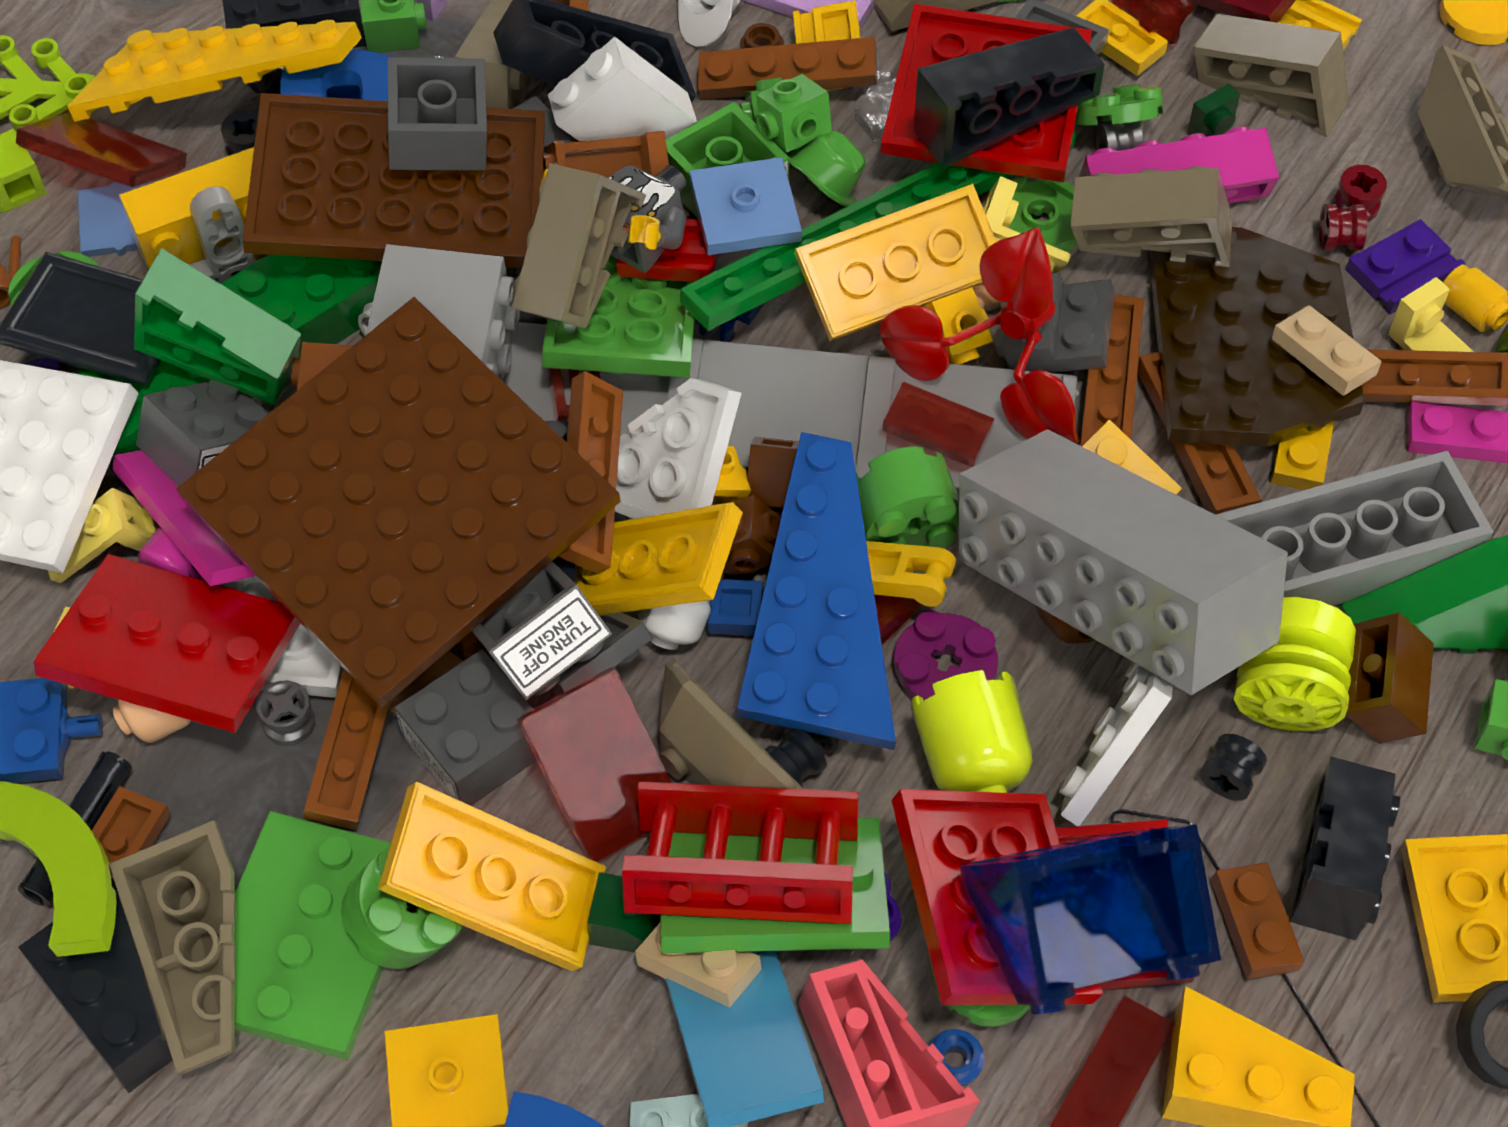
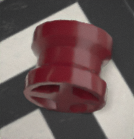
[1333,164,1387,222]
[1319,204,1367,251]

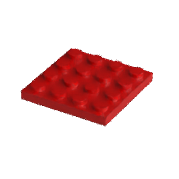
[881,3,1092,182]

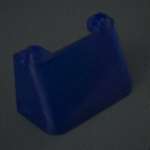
[959,824,1221,1014]

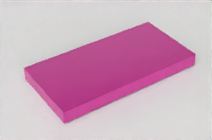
[112,450,255,586]

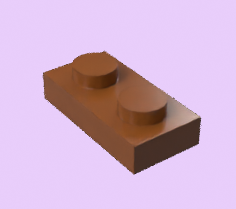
[92,786,171,879]
[1211,862,1305,980]

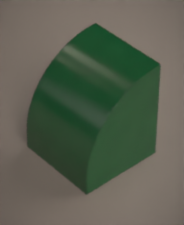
[587,872,661,953]

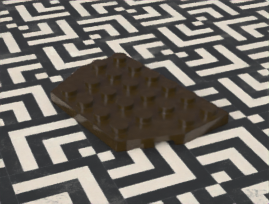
[1148,227,1365,446]

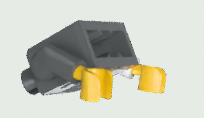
[539,165,686,273]

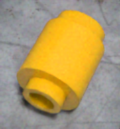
[1443,265,1508,332]

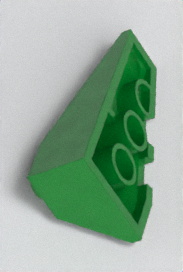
[1339,535,1508,655]

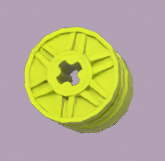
[1234,597,1356,731]

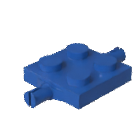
[0,678,103,783]

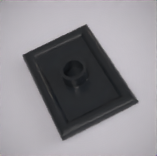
[0,252,161,387]

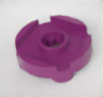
[893,610,998,702]

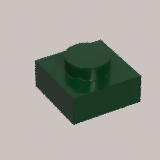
[1187,83,1240,137]

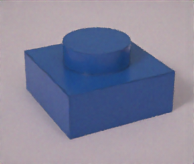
[708,579,763,636]

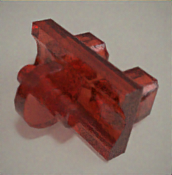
[1111,0,1195,45]

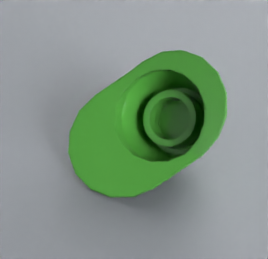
[780,131,866,207]

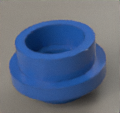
[929,1029,984,1086]

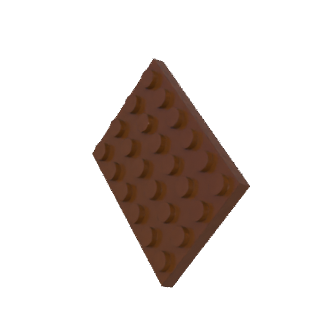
[243,93,545,269]

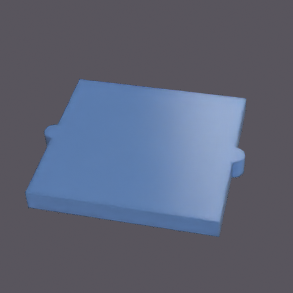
[77,180,154,257]

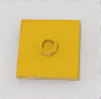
[384,1014,509,1127]

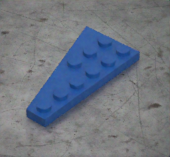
[736,432,896,750]

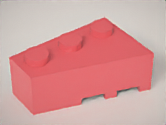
[798,959,981,1127]

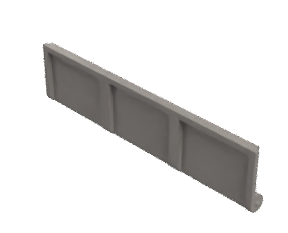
[500,322,1079,496]

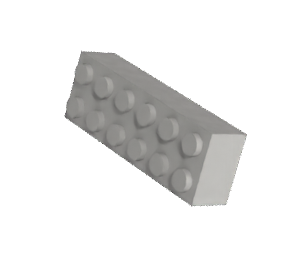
[1216,450,1494,606]

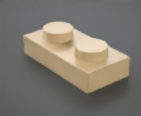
[1272,305,1382,396]
[635,922,762,1008]

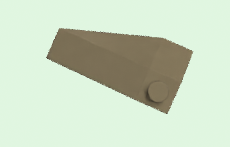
[109,820,235,1075]

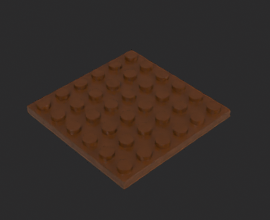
[176,297,621,708]

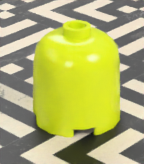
[910,670,1033,793]

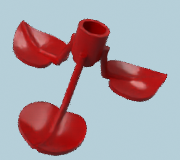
[879,227,1079,444]

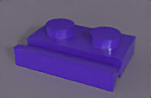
[1345,219,1466,315]

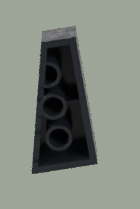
[493,0,696,103]
[914,27,1105,168]

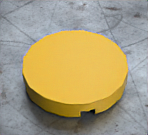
[1439,0,1508,45]

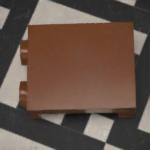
[543,131,669,178]

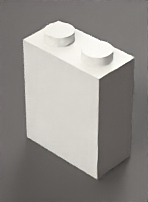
[548,37,697,142]

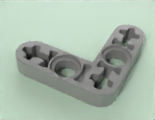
[190,186,255,284]

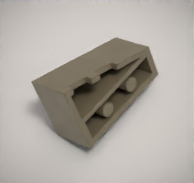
[454,0,532,109]
[1193,14,1349,137]
[512,163,647,328]
[1071,166,1232,267]

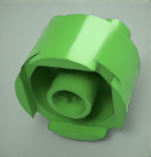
[856,446,959,548]
[341,846,463,969]

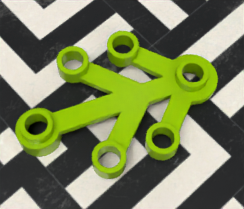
[0,35,98,135]

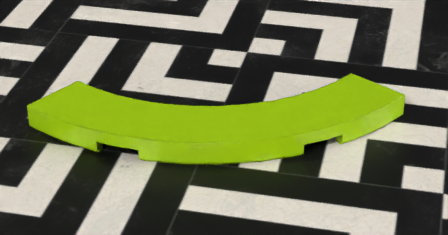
[0,782,117,957]

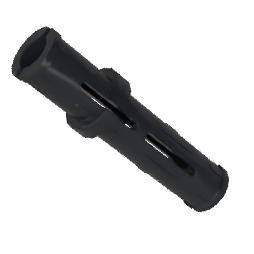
[17,751,132,906]

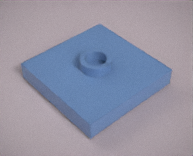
[690,157,802,255]

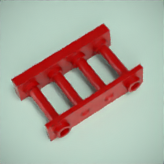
[622,782,859,924]

